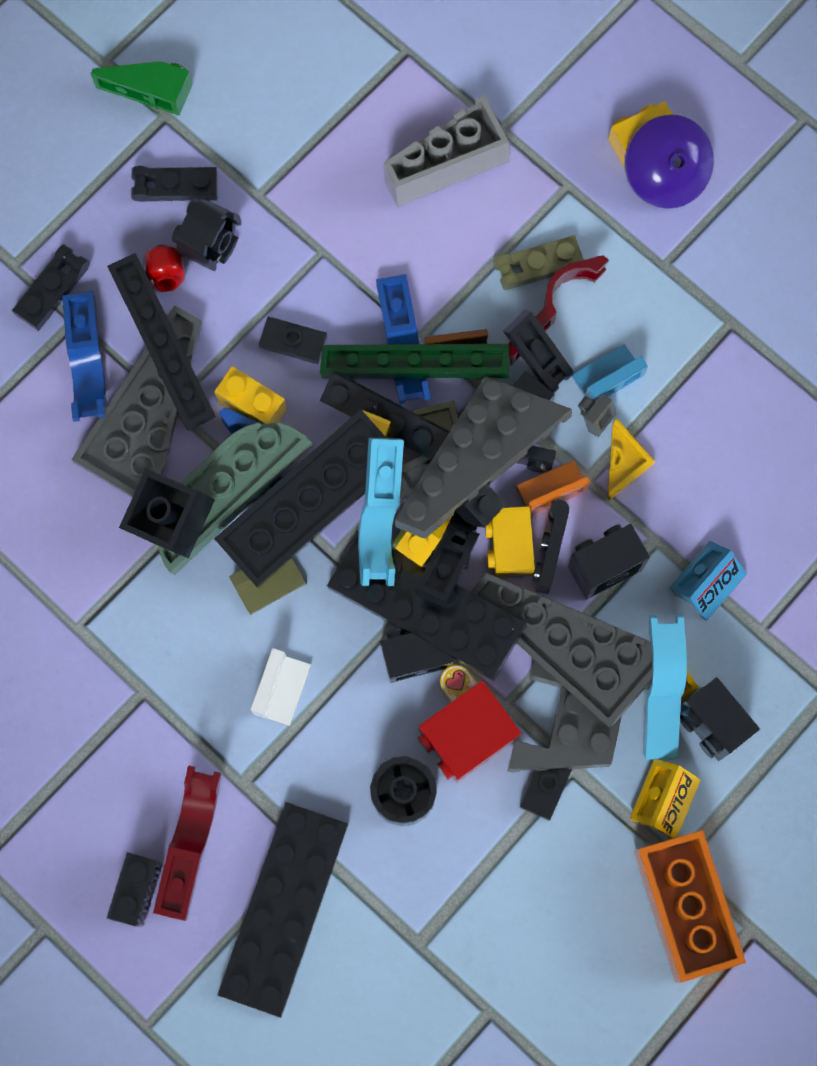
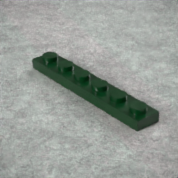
[320,344,510,379]

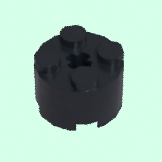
[172,198,242,271]
[370,756,437,826]

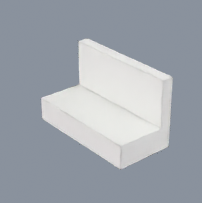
[251,648,311,726]

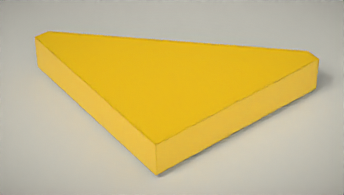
[607,419,655,500]

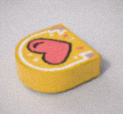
[440,665,477,703]

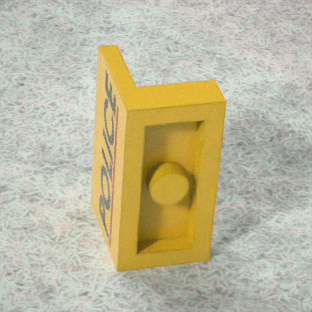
[629,759,701,839]

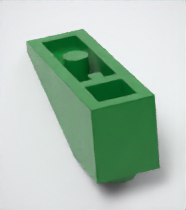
[91,61,192,116]

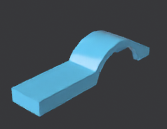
[358,438,404,586]
[643,615,687,760]

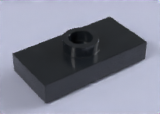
[258,316,328,365]
[519,747,572,821]

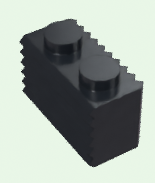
[106,852,163,927]

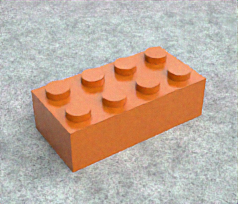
[634,830,746,983]

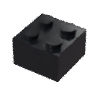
[119,469,215,559]
[568,523,650,600]
[680,677,760,761]

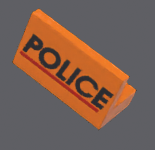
[516,461,590,515]

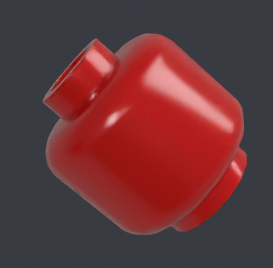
[143,245,185,292]

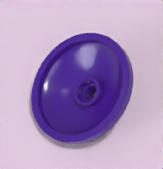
[624,115,714,209]

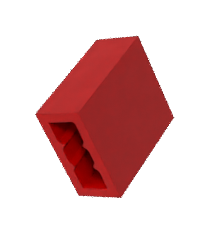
[417,680,522,783]

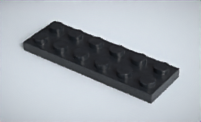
[214,409,405,588]
[327,536,527,681]
[217,802,349,1018]

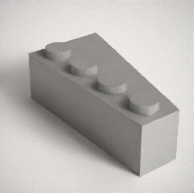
[384,94,509,207]

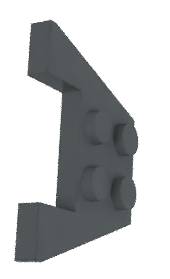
[507,659,622,772]

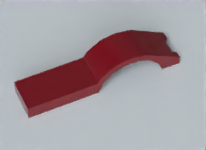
[508,255,609,366]
[153,765,221,921]

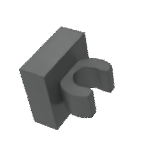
[577,394,617,438]

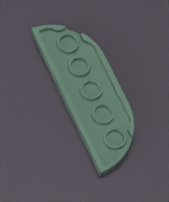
[158,423,314,575]

